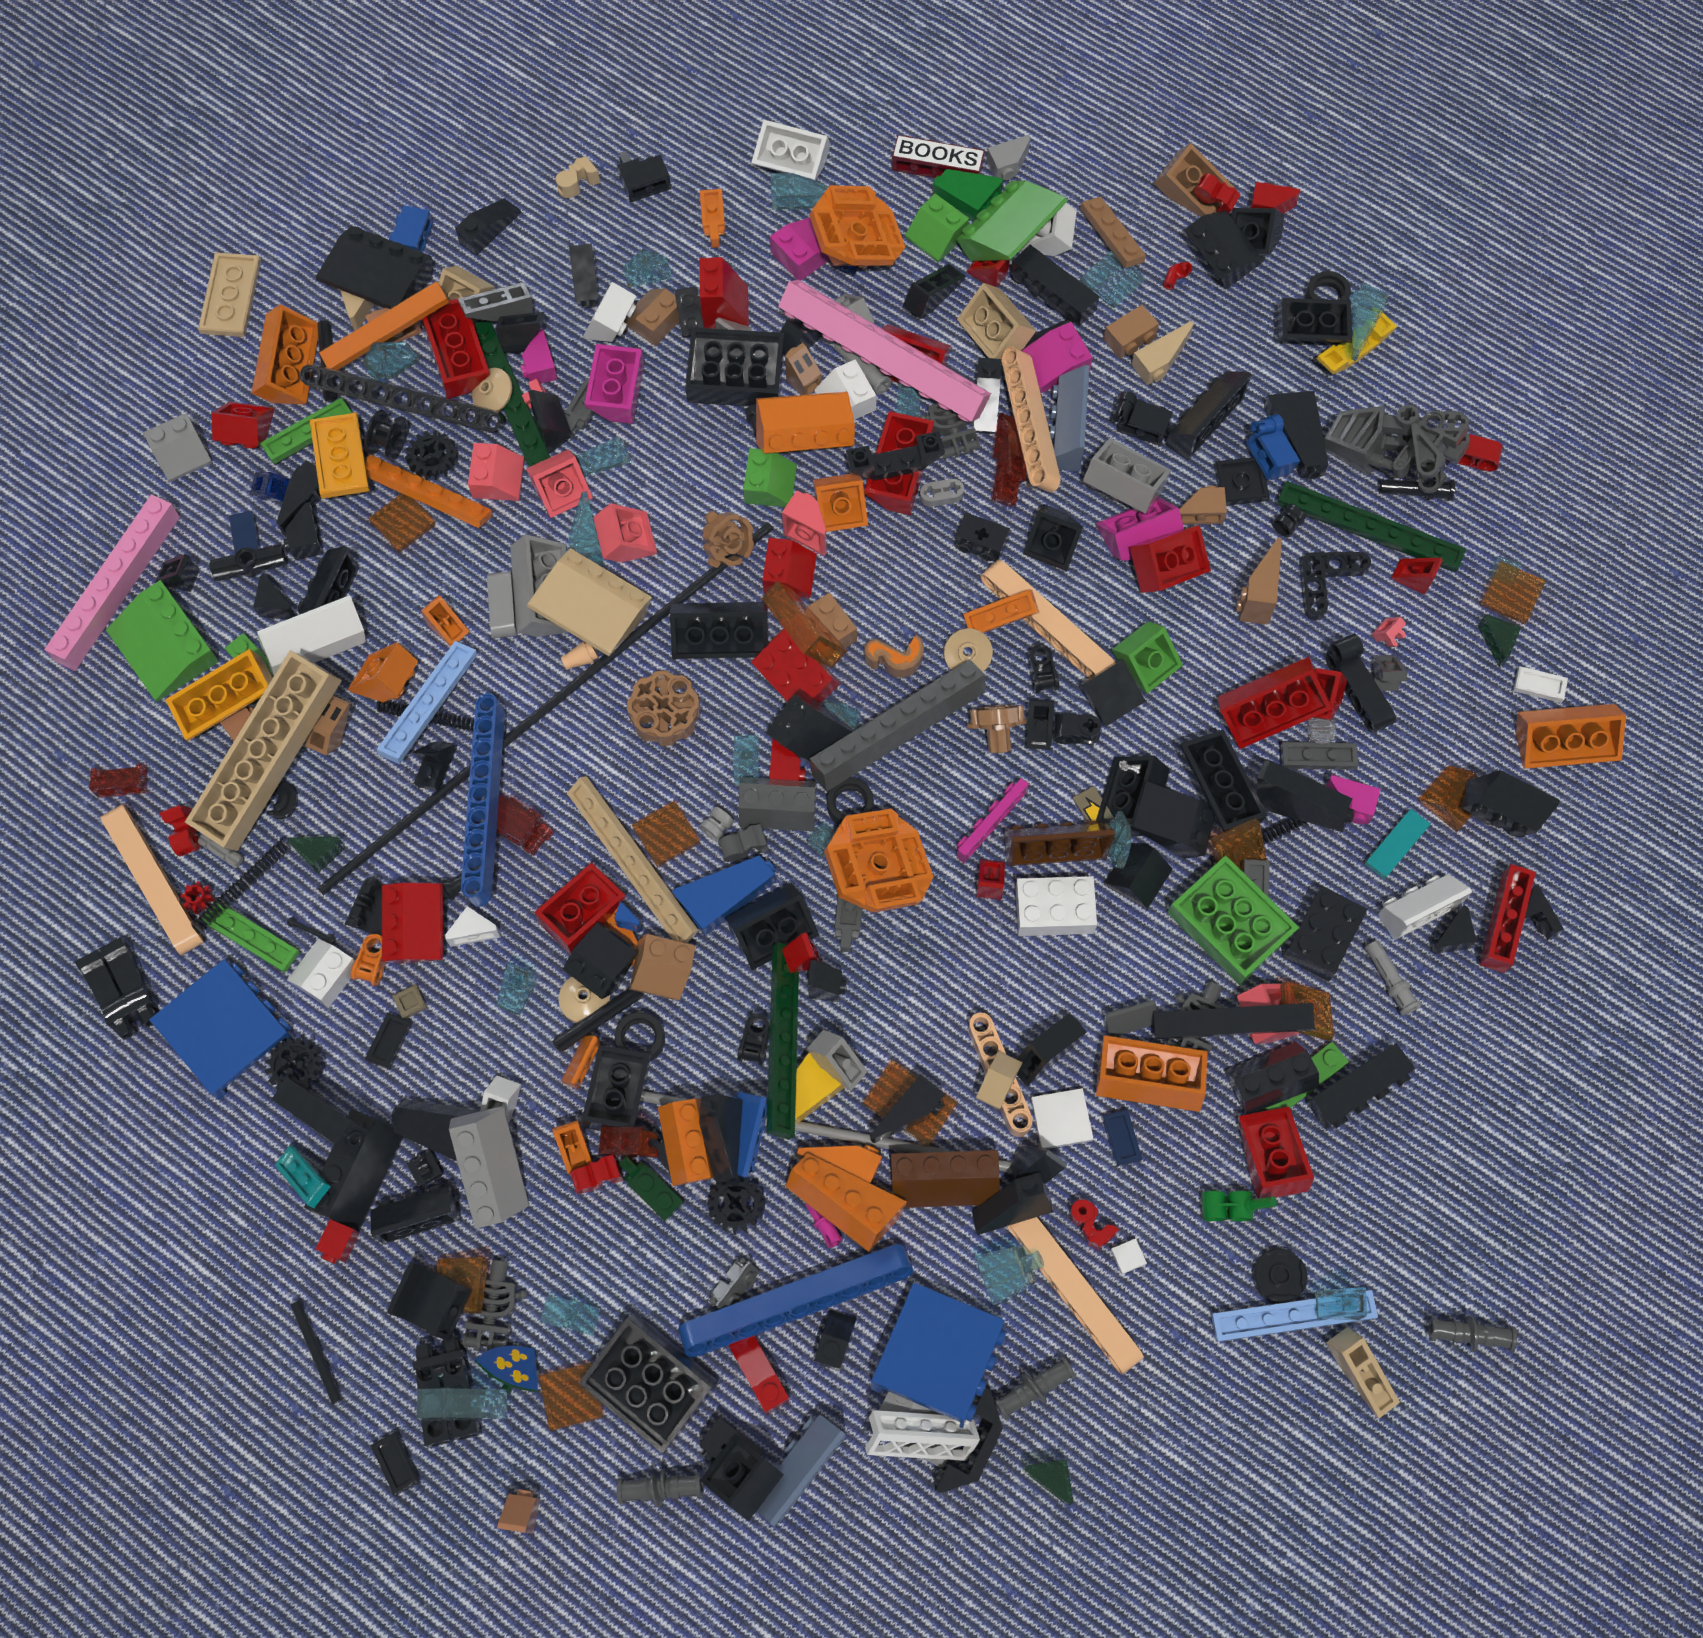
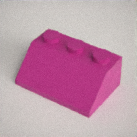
[584,344,644,424]
[1096,497,1184,561]

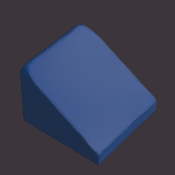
[614,902,642,933]

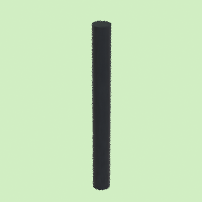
[290,1301,343,1405]

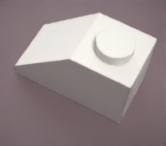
[480,1076,521,1124]

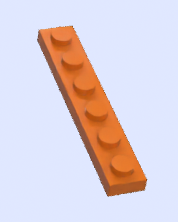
[364,455,492,528]

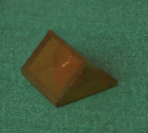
[1418,765,1478,832]

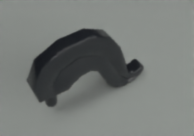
[267,781,298,820]

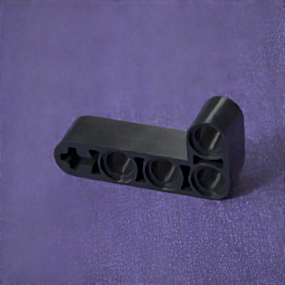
[1325,633,1396,733]

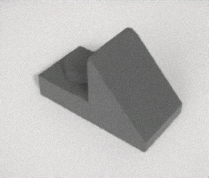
[1372,655,1408,691]

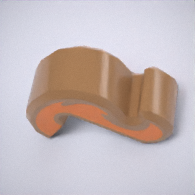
[864,634,924,678]

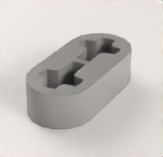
[920,479,964,507]

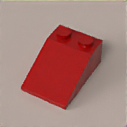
[1130,525,1211,593]
[534,862,626,954]
[1238,1107,1314,1199]

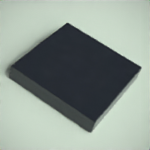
[1214,457,1270,506]
[1080,659,1146,726]

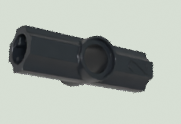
[209,544,287,582]

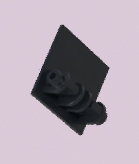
[345,877,383,936]

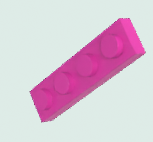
[956,778,1029,864]

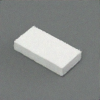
[1513,666,1568,703]

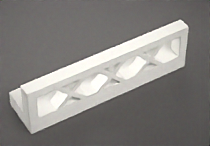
[865,1410,980,1461]

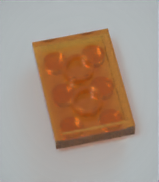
[863,1060,958,1146]

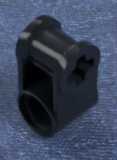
[1028,644,1060,694]
[1053,713,1102,745]
[737,1014,770,1066]

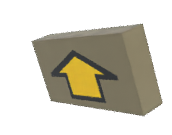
[1072,786,1115,839]

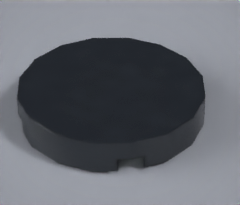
[1252,1248,1308,1304]

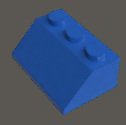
[732,1092,767,1178]

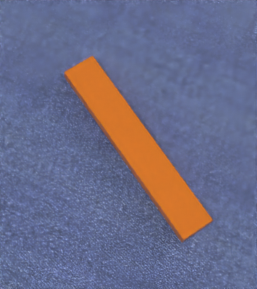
[319,281,449,370]

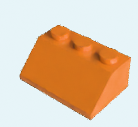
[658,1098,714,1187]

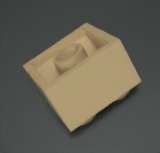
[439,266,495,324]

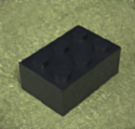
[1283,885,1368,982]

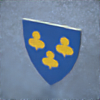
[475,1346,538,1393]

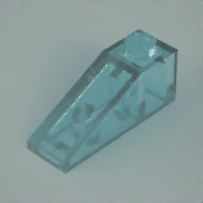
[771,172,829,210]
[1351,283,1389,361]
[566,492,604,565]
[416,1388,507,1421]

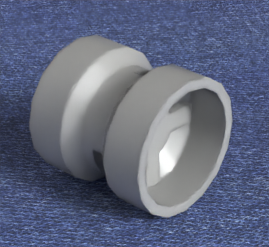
[699,807,734,842]

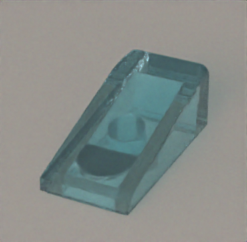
[578,436,631,476]

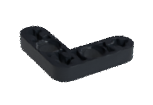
[1300,552,1371,620]

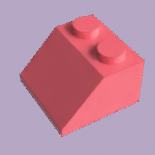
[468,443,525,501]
[526,449,593,518]
[782,491,827,556]
[593,503,657,562]
[1237,983,1306,1044]

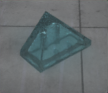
[822,699,861,731]

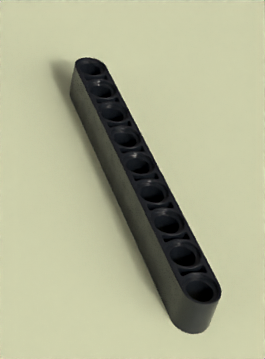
[300,365,506,432]

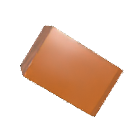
[421,595,470,647]
[552,1120,592,1174]

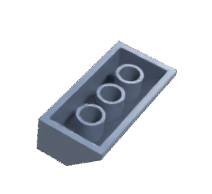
[1050,365,1090,471]
[756,1414,846,1528]

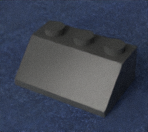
[738,777,817,831]

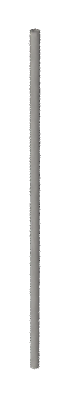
[643,1091,1012,1172]

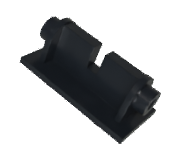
[674,286,704,336]

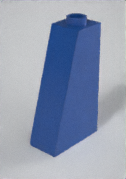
[672,855,776,936]

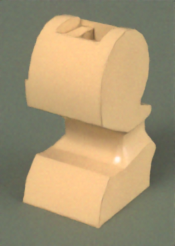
[556,156,600,198]

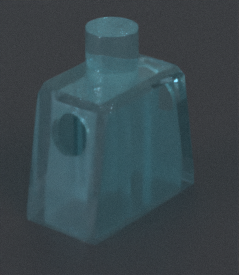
[974,1247,1044,1306]

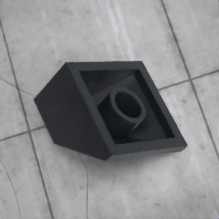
[1232,208,1285,255]
[1023,504,1083,571]

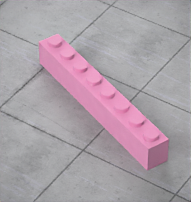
[44,494,180,671]

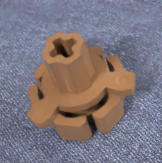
[702,510,754,568]
[967,705,1027,753]

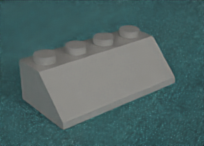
[510,534,568,637]
[449,1106,529,1229]

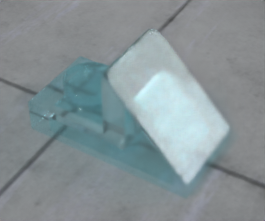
[733,735,759,785]
[540,1295,600,1336]

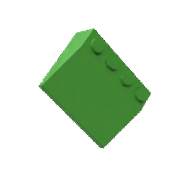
[957,180,1068,261]
[106,580,219,702]
[1168,855,1299,985]

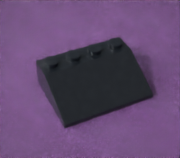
[316,226,432,309]
[685,327,784,406]
[579,1313,720,1454]

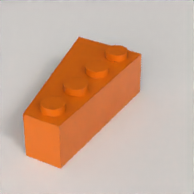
[785,1153,907,1252]

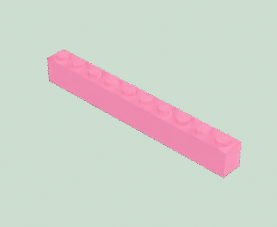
[778,280,992,422]

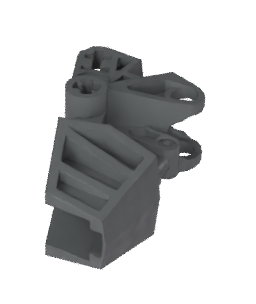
[1324,405,1470,493]

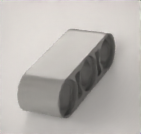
[487,571,518,639]

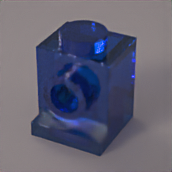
[249,472,290,502]

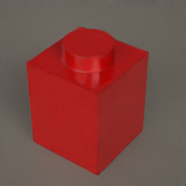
[316,1219,360,1265]

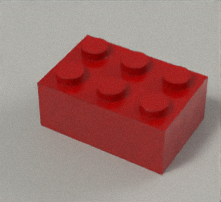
[751,628,841,704]

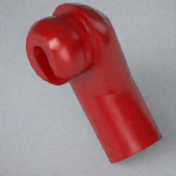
[1163,262,1192,290]

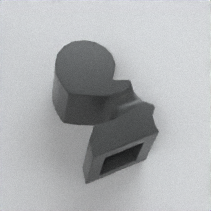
[718,824,769,862]

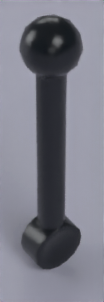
[287,917,336,945]

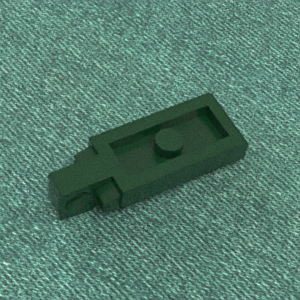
[619,1156,684,1222]

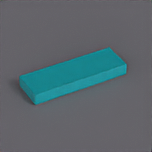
[1364,809,1431,880]
[274,1144,331,1208]

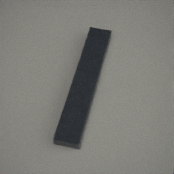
[1154,1003,1315,1039]

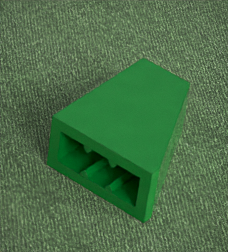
[932,169,1003,222]

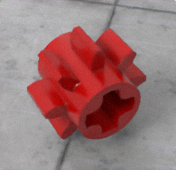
[180,881,215,915]

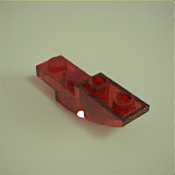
[992,413,1027,507]

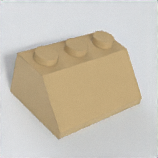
[957,283,1036,359]

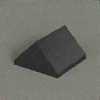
[528,390,572,454]
[1104,843,1173,910]

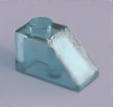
[362,342,420,380]

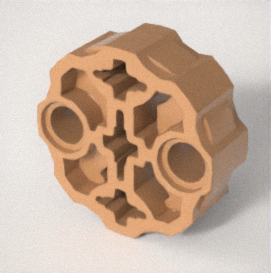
[627,671,701,746]

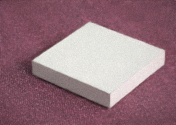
[1031,1088,1094,1149]

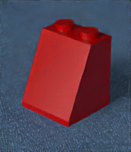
[699,257,749,328]

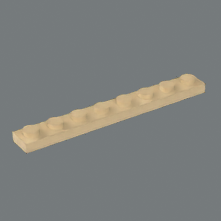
[567,776,699,943]

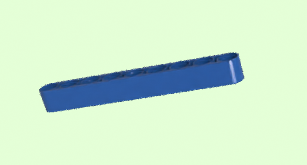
[461,693,505,907]
[678,1244,914,1357]

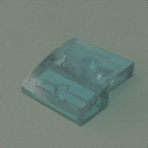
[1080,250,1146,308]

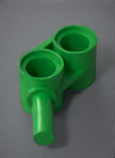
[1201,1191,1277,1222]

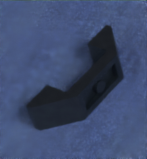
[846,431,945,480]
[933,1387,1003,1494]

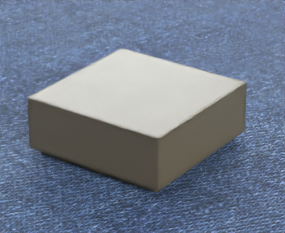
[392,984,428,1019]

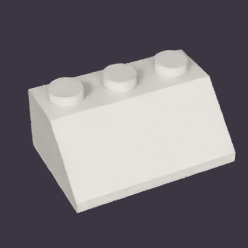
[751,120,831,181]
[1378,874,1472,940]

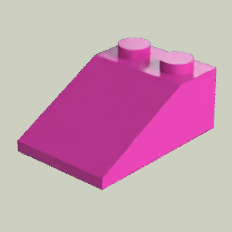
[770,218,830,281]
[1022,322,1093,394]

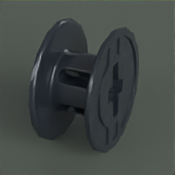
[364,409,408,462]

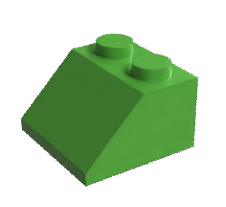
[905,194,969,263]
[743,448,797,507]
[1112,621,1183,694]

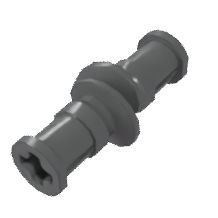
[1428,1315,1517,1352]
[993,1356,1076,1420]
[617,1469,704,1507]

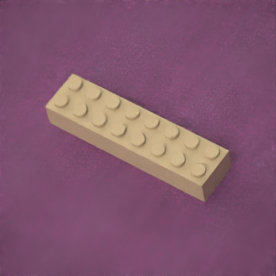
[185,650,342,851]

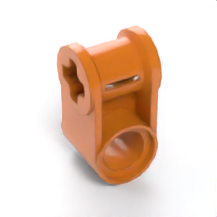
[350,934,387,986]

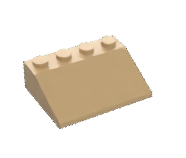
[527,548,652,656]

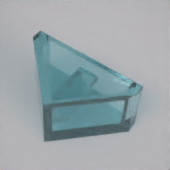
[623,249,672,288]
[496,962,537,1016]
[1316,1287,1367,1320]

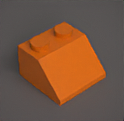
[813,474,868,532]
[348,642,418,702]

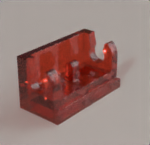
[89,763,148,798]
[598,1127,658,1158]

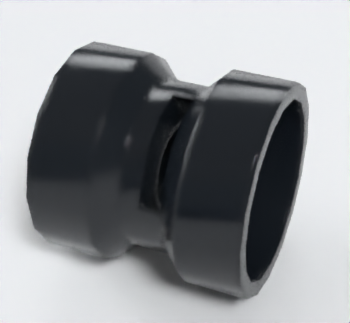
[1272,504,1306,537]

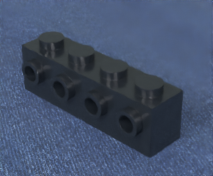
[1011,244,1100,327]
[1307,1043,1416,1130]

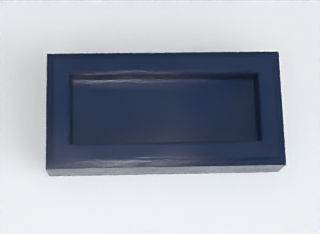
[229,511,260,554]
[1101,1109,1143,1168]

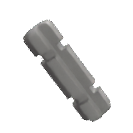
[198,834,243,868]

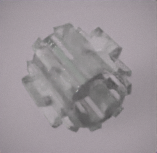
[1307,718,1336,744]

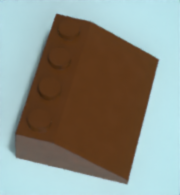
[1004,821,1115,867]

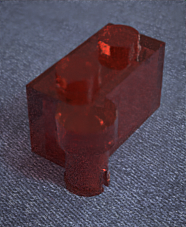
[483,795,554,856]

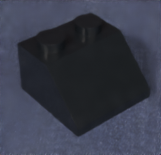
[562,922,639,999]
[700,1435,784,1522]

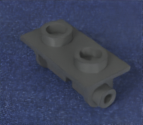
[709,1257,760,1309]

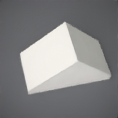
[445,906,501,947]

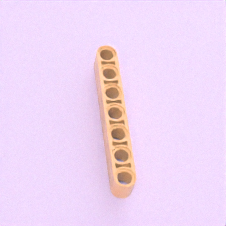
[1001,347,1061,492]
[980,559,1115,679]
[100,804,204,956]
[1007,1217,1144,1375]

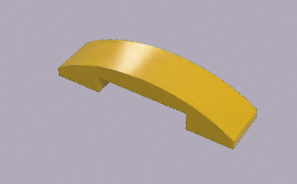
[1317,311,1397,374]

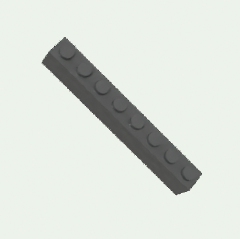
[810,660,986,792]

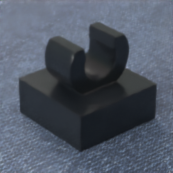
[407,1150,444,1188]

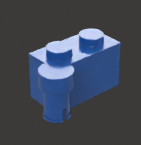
[1246,414,1300,480]

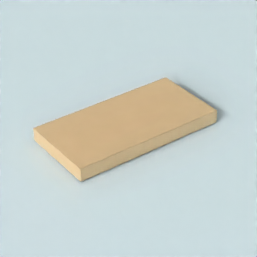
[198,252,261,337]

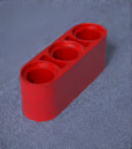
[1445,434,1503,471]

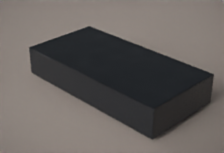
[365,1012,412,1070]
[371,1432,421,1496]

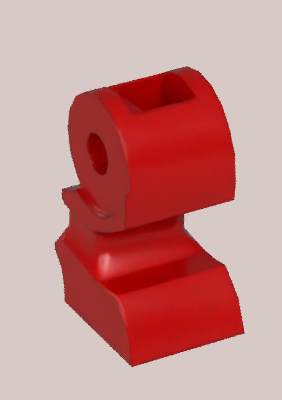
[1194,173,1241,213]
[159,805,200,857]
[569,1154,625,1194]
[1070,1199,1120,1251]

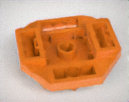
[809,185,905,269]
[824,809,933,913]

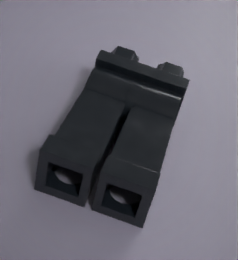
[75,937,158,1040]
[412,1337,483,1448]

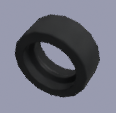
[1305,271,1351,300]
[827,778,874,825]
[614,1012,665,1061]

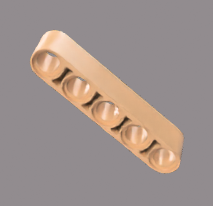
[968,1013,1033,1137]

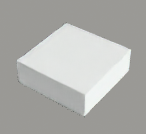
[1111,1238,1147,1275]

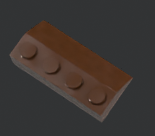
[891,1150,1000,1208]

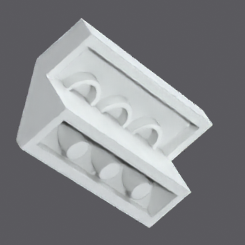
[257,595,366,676]

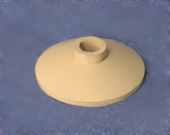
[472,368,512,411]
[944,628,993,672]
[559,977,610,1023]

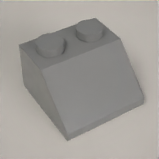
[143,413,212,483]

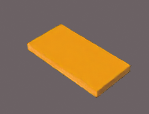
[310,412,369,499]

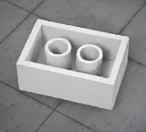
[1015,876,1097,936]

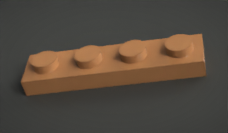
[1080,196,1146,268]

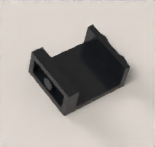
[386,1262,473,1341]

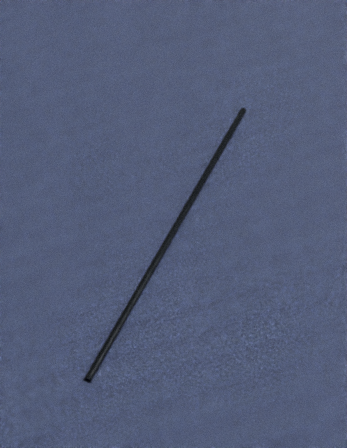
[317,522,773,896]

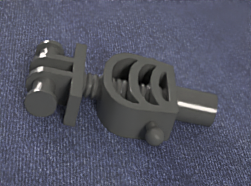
[920,400,981,460]
[1166,982,1225,1054]
[462,1260,527,1351]

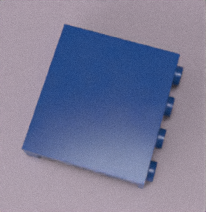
[149,959,293,1100]
[871,1283,1007,1428]

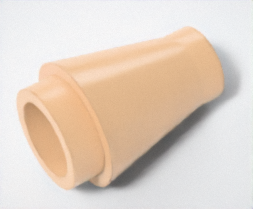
[561,641,599,670]

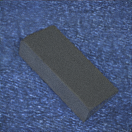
[1103,1000,1157,1037]

